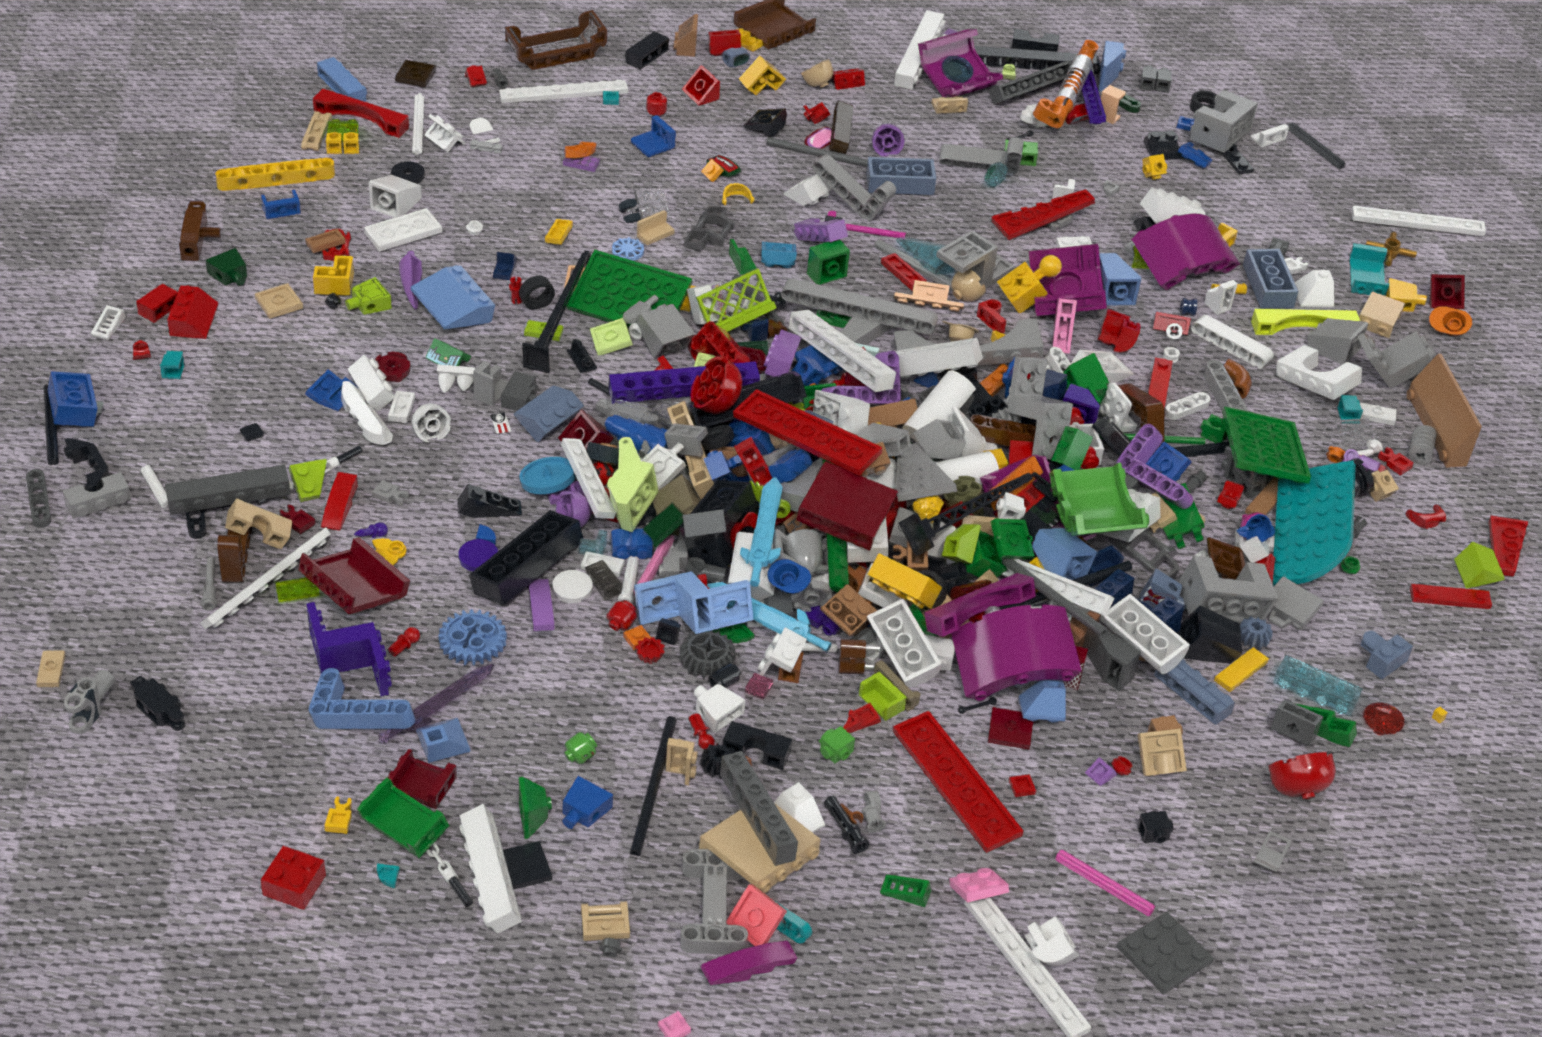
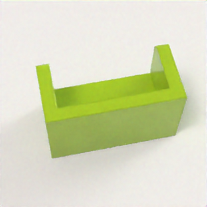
[859,672,907,721]

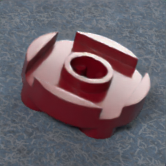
[375,351,411,382]

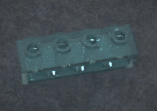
[1273,655,1363,717]

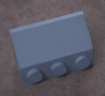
[513,385,584,442]

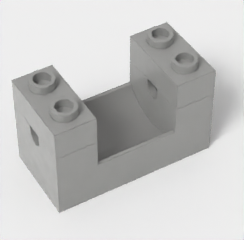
[1190,90,1258,153]
[1178,556,1278,624]

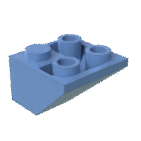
[1018,680,1066,722]
[416,717,470,763]

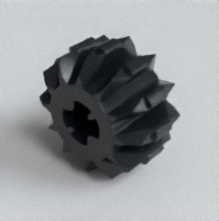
[701,742,735,779]

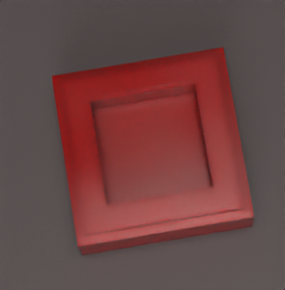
[1009,774,1036,797]

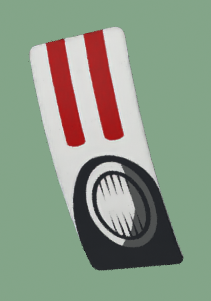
[490,412,511,434]

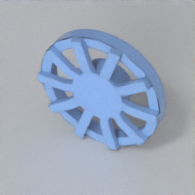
[612,237,644,261]

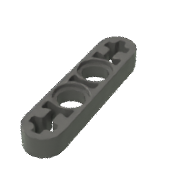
[26,469,51,528]

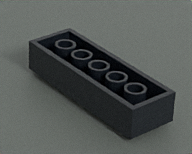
[469,510,584,605]

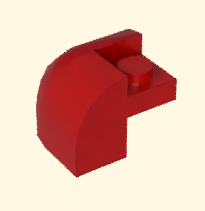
[1097,309,1141,352]

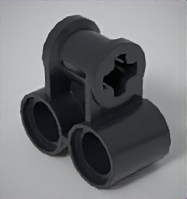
[940,561,973,600]

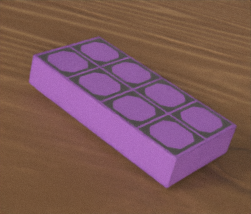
[563,156,600,172]

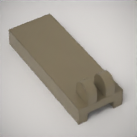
[874,660,921,712]

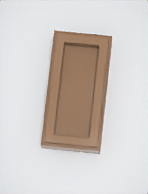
[305,229,345,253]

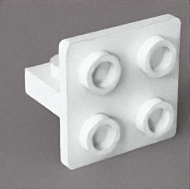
[424,114,466,153]

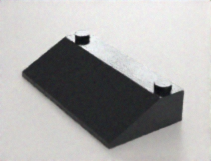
[687,371,807,430]

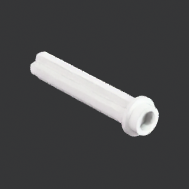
[618,556,639,604]

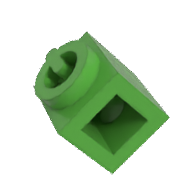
[819,726,855,764]

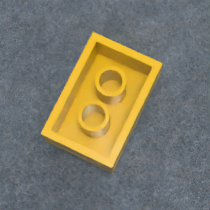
[867,553,942,609]

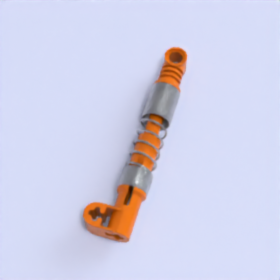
[1033,40,1099,128]

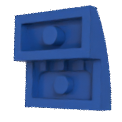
[305,369,358,411]

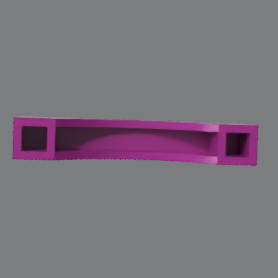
[924,573,1036,637]

